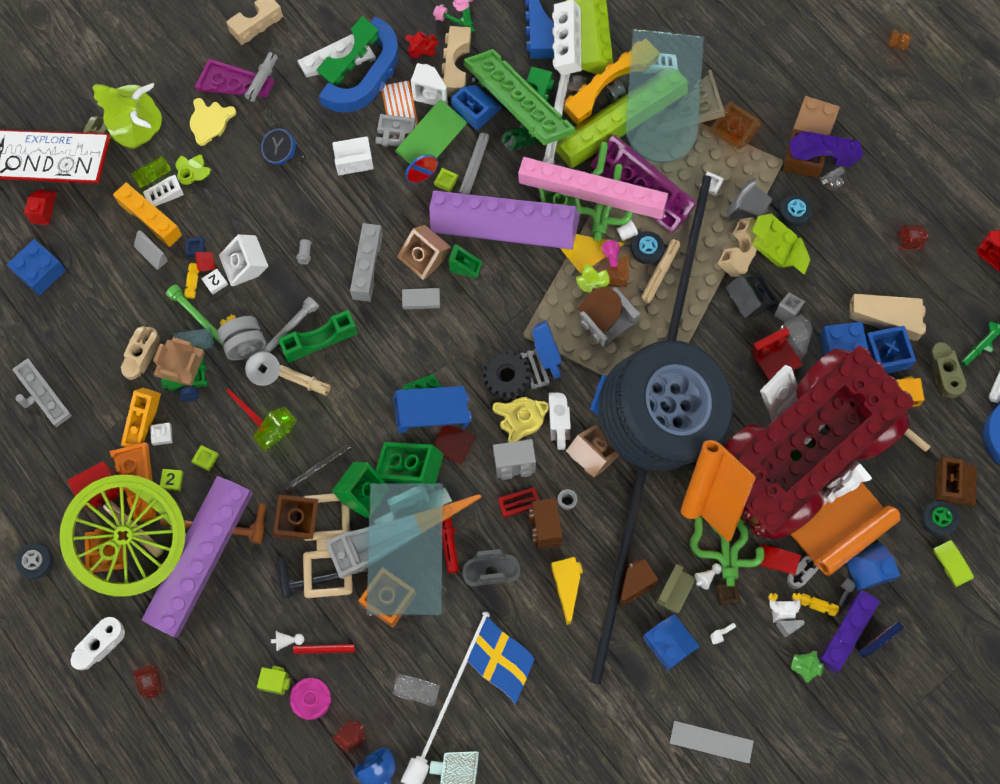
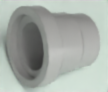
[558,489,577,511]

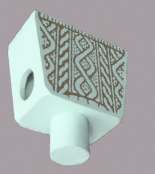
[430,751,479,784]

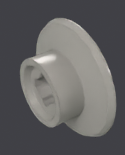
[245,352,280,386]

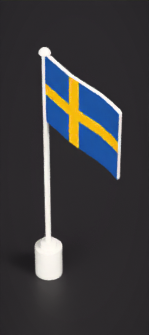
[401,612,535,784]

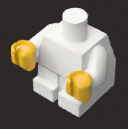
[768,593,801,623]

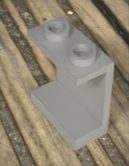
[580,287,640,347]

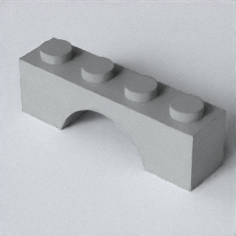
[350,223,383,302]

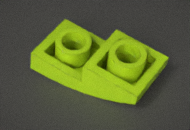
[933,540,974,587]

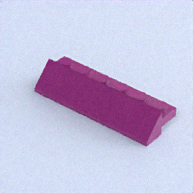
[590,135,697,233]

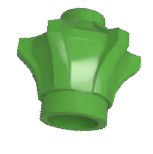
[791,651,824,683]

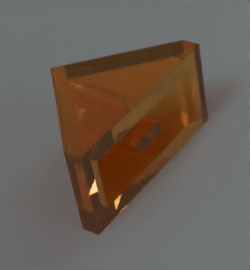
[607,253,630,288]

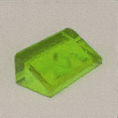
[131,156,171,188]

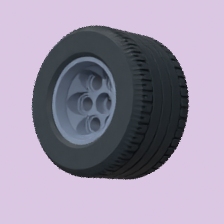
[598,340,734,471]

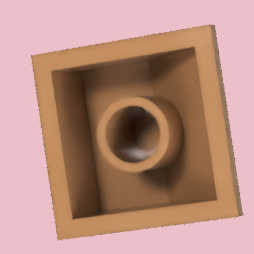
[793,96,840,136]
[397,225,452,280]
[566,425,620,477]

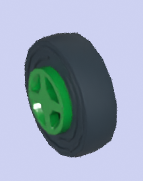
[921,501,959,536]

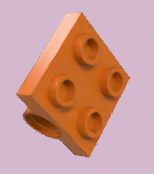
[85,528,128,573]

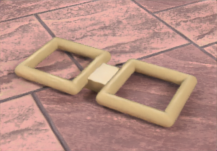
[303,494,352,598]

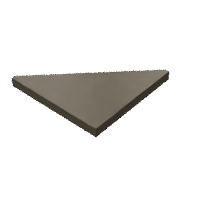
[656,70,725,135]

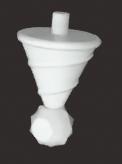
[694,563,722,590]
[271,631,304,651]

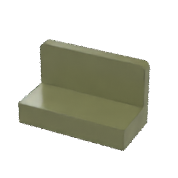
[657,564,696,614]

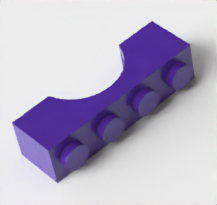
[789,131,863,167]
[819,590,880,673]

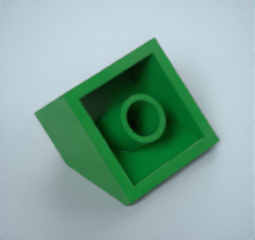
[332,462,390,518]

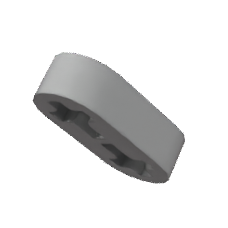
[787,556,819,589]

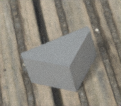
[774,293,805,325]

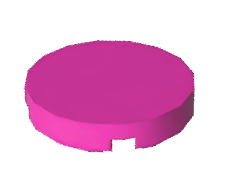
[290,678,331,720]

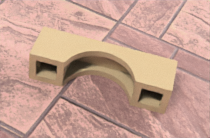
[441,26,471,97]

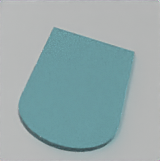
[626,29,704,163]

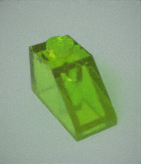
[253,407,297,451]

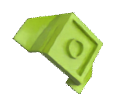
[752,214,810,274]

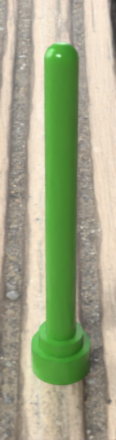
[166,284,224,347]

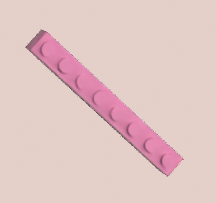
[518,157,668,220]

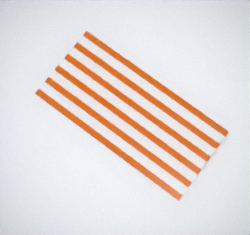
[382,81,418,139]

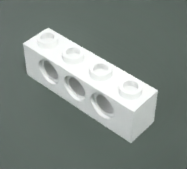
[552,0,582,75]

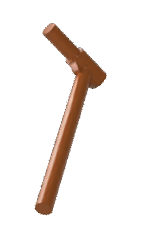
[160,504,267,544]

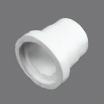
[617,220,638,241]

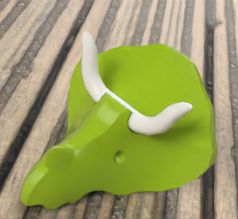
[93,83,162,149]

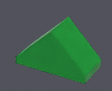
[449,244,482,278]

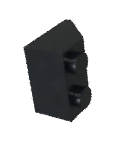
[725,273,779,318]

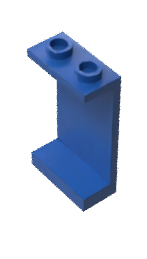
[393,386,472,433]

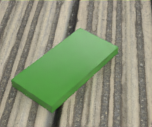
[395,99,468,164]

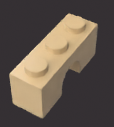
[226,0,283,45]
[717,217,757,277]

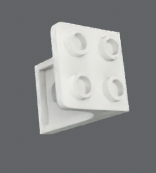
[760,365,825,445]

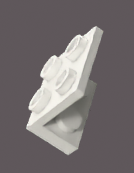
[333,137,374,175]

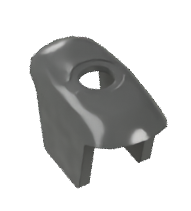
[726,178,772,222]
[463,549,520,586]

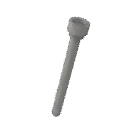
[260,297,319,353]

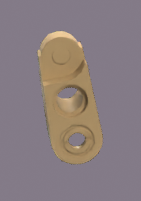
[121,326,161,380]

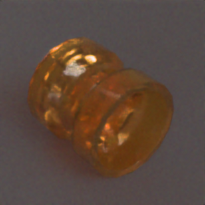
[888,30,911,51]

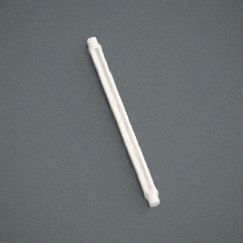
[543,74,570,164]

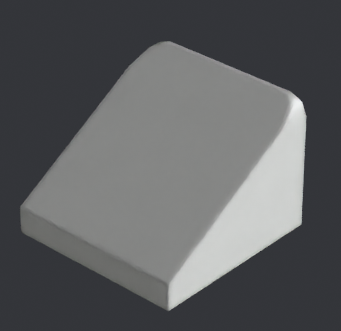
[776,620,805,637]

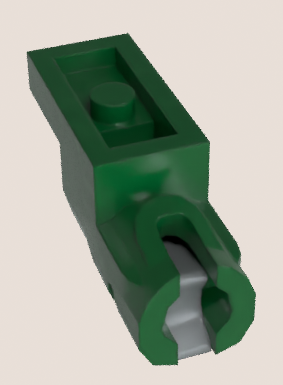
[502,124,539,151]

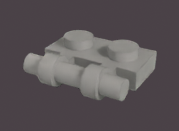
[375,114,416,147]

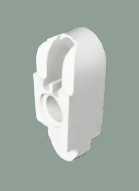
[549,393,570,450]
[71,617,125,671]

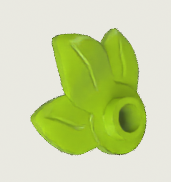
[176,155,211,185]
[576,264,610,293]

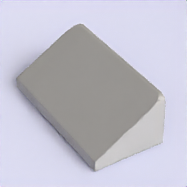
[134,230,168,270]

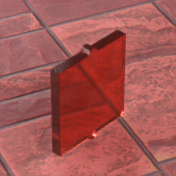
[434,425,475,465]

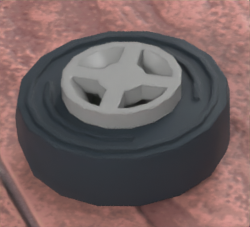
[15,543,53,579]

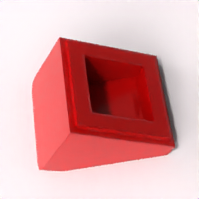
[195,252,215,272]

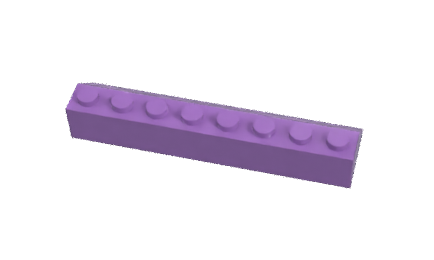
[429,191,580,250]
[142,476,253,638]

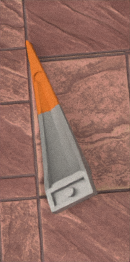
[325,494,482,579]

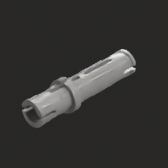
[245,52,278,101]

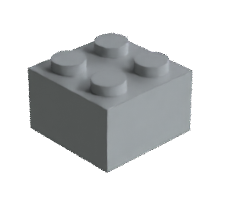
[493,439,536,480]

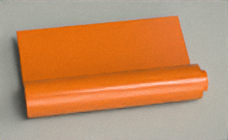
[681,440,756,542]
[791,482,900,576]

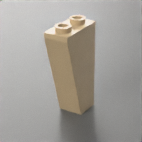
[850,294,926,341]

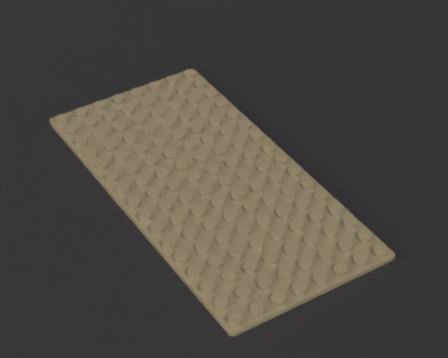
[524,107,783,393]

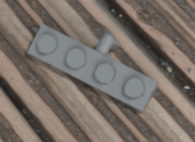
[12,358,72,427]

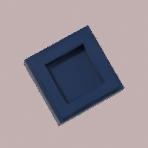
[185,237,205,258]

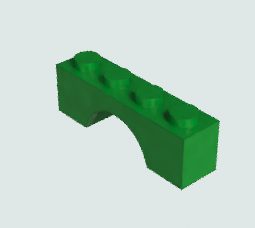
[316,16,379,86]
[278,310,358,363]

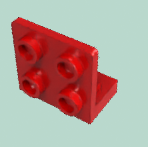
[750,327,802,381]

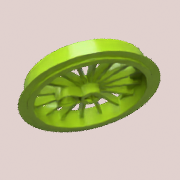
[60,475,185,596]

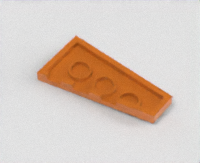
[109,442,156,523]

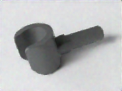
[838,578,855,607]

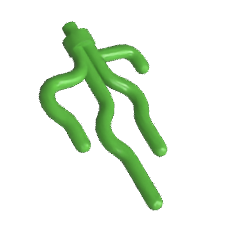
[581,142,633,241]
[690,517,764,586]

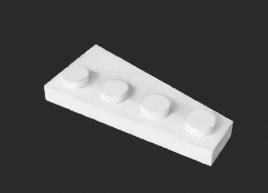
[297,34,376,77]

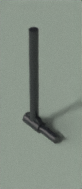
[277,557,383,598]

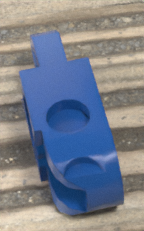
[533,321,562,379]

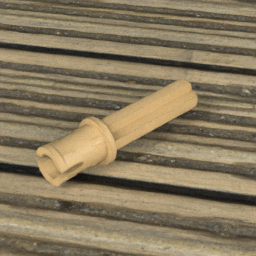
[279,365,331,396]

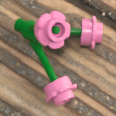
[433,0,475,33]

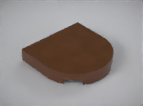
[577,287,622,333]

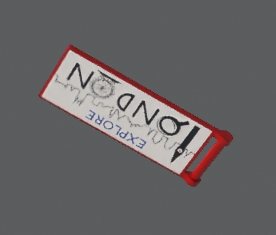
[0,130,111,184]

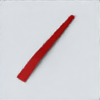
[226,389,270,433]

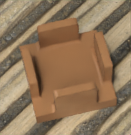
[153,337,205,387]

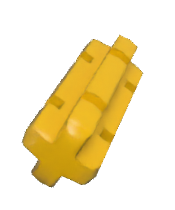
[184,263,199,299]
[800,593,839,617]

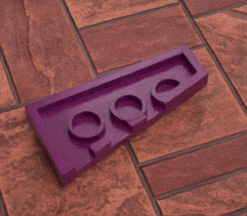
[195,59,274,97]

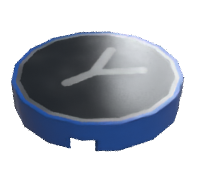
[261,128,296,165]

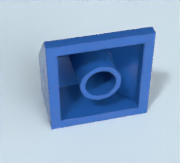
[846,542,900,591]

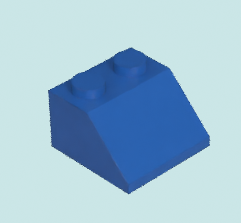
[642,614,700,671]

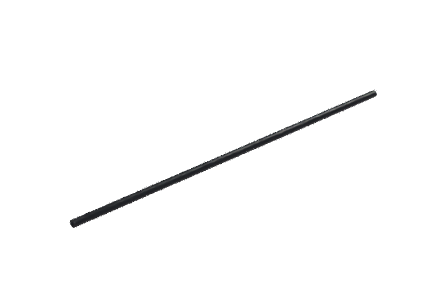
[591,175,712,685]

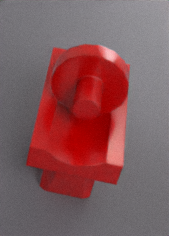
[405,31,438,59]

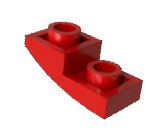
[759,545,801,576]

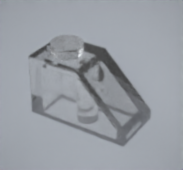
[780,314,812,361]

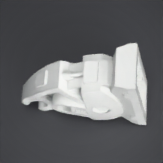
[822,459,872,505]

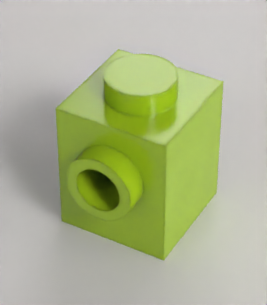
[257,666,291,695]

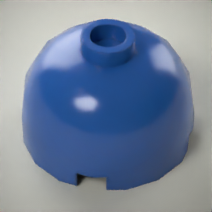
[353,747,396,784]

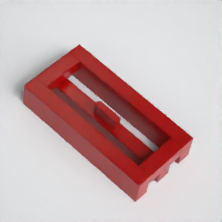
[498,487,539,518]

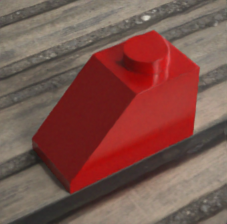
[24,189,57,225]

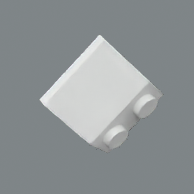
[411,63,448,105]
[219,234,268,286]

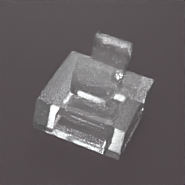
[820,166,845,189]

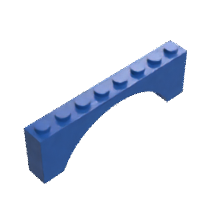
[525,0,554,59]

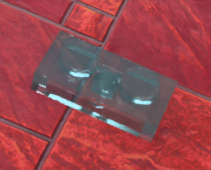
[173,328,214,349]

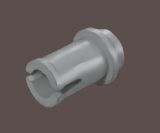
[296,239,312,264]

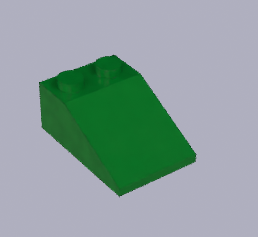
[375,442,444,490]

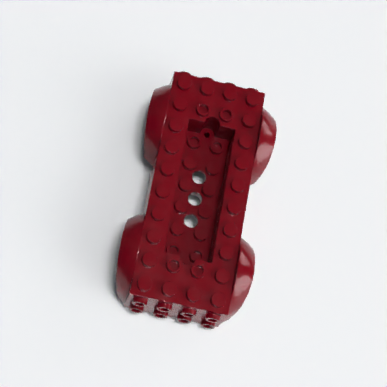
[723,345,915,539]

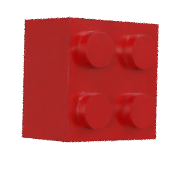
[67,461,124,510]

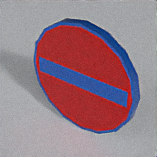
[405,154,438,183]

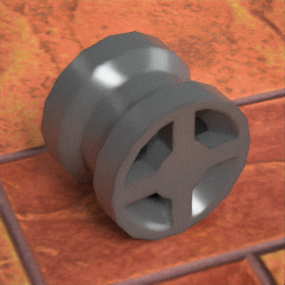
[604,80,626,102]

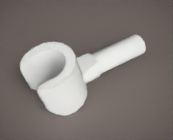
[710,623,736,644]

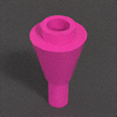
[602,240,620,267]

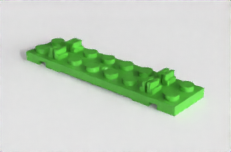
[464,49,575,145]

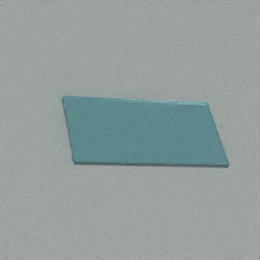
[367,483,443,616]

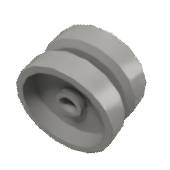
[217,316,266,360]

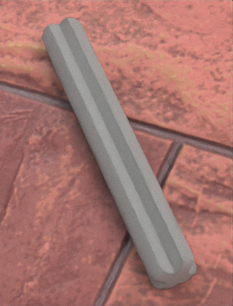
[460,132,489,194]

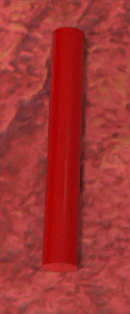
[293,644,355,654]

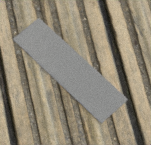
[670,721,754,764]

